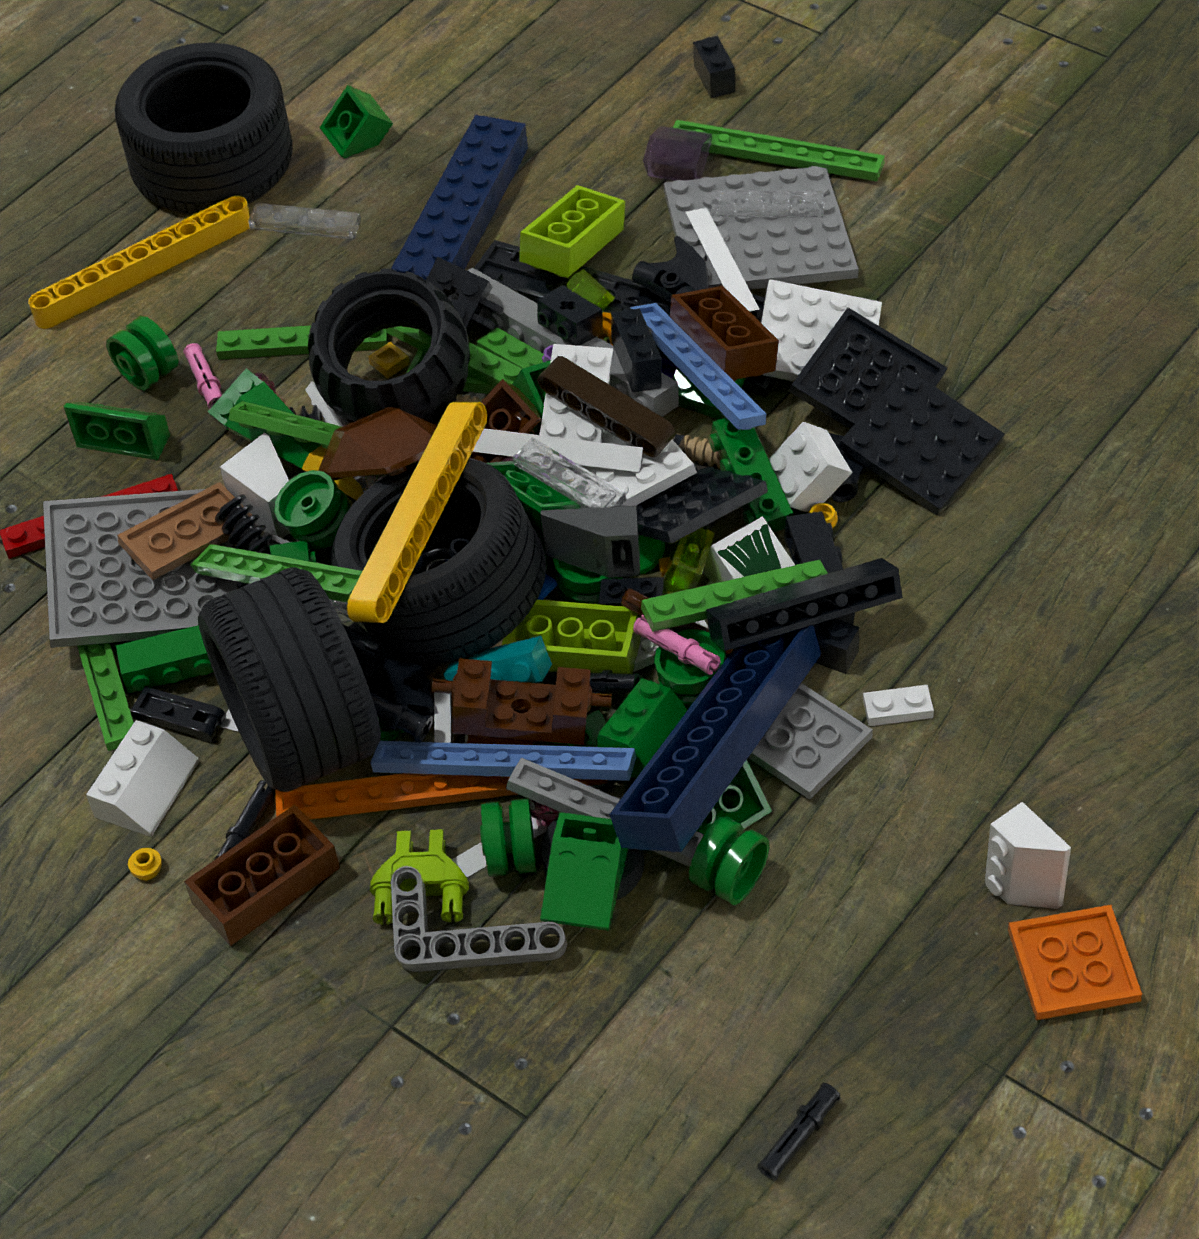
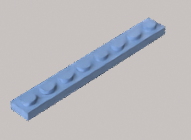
[630,303,767,430]
[371,741,636,781]

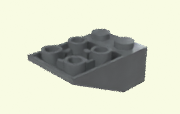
[541,506,640,578]

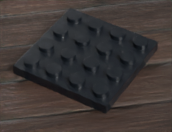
[789,307,948,429]
[838,368,1005,515]
[636,462,768,544]

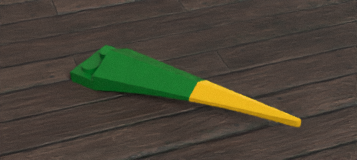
[208,368,365,501]

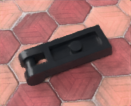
[130,686,226,743]

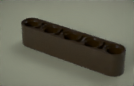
[537,356,676,458]

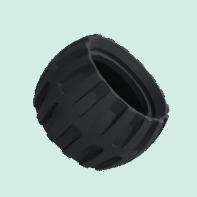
[308,269,470,424]

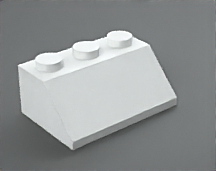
[86,720,199,837]
[985,802,1071,909]

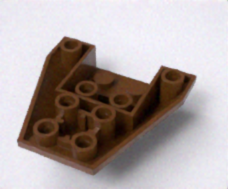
[318,407,437,480]

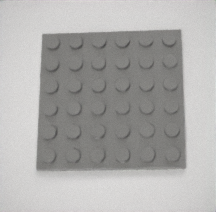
[664,166,858,289]
[43,489,237,648]

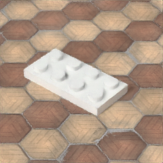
[539,344,613,442]

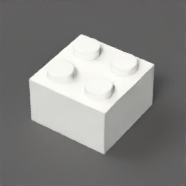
[769,422,852,513]

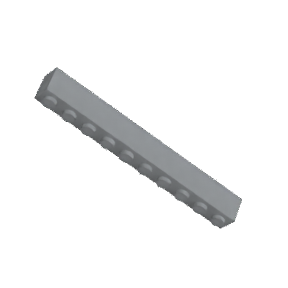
[448,268,678,417]

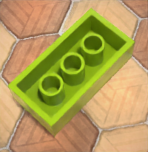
[519,185,625,278]
[501,600,641,674]

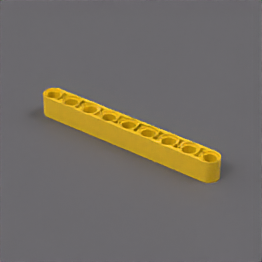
[28,196,251,329]
[347,402,487,623]

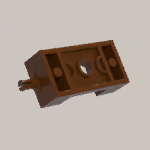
[432,658,612,745]

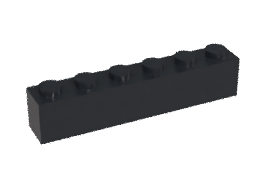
[706,558,903,651]

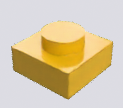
[368,341,410,379]

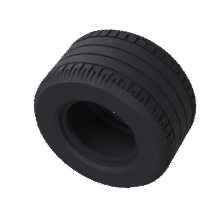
[115,43,293,214]
[331,458,547,664]
[198,567,381,792]

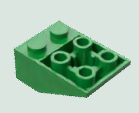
[540,812,628,931]

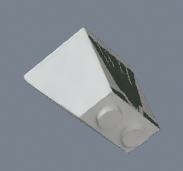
[698,516,795,584]

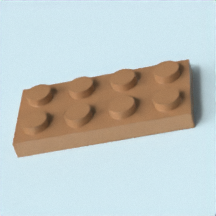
[117,482,255,580]

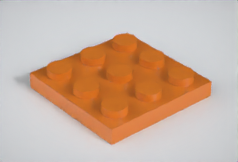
[1008,905,1142,1020]

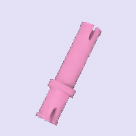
[183,343,222,409]
[633,615,720,675]

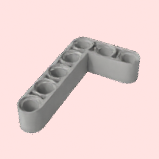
[391,866,567,972]

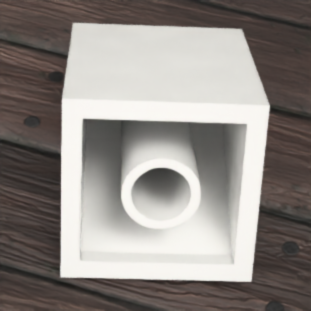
[220,433,291,538]

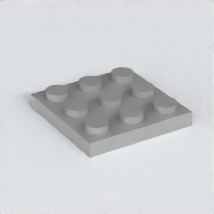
[748,683,873,800]

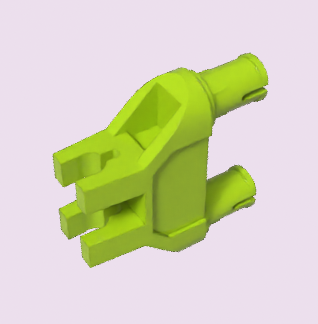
[370,829,469,925]

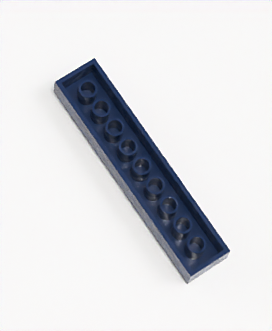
[391,115,528,280]
[609,625,821,852]

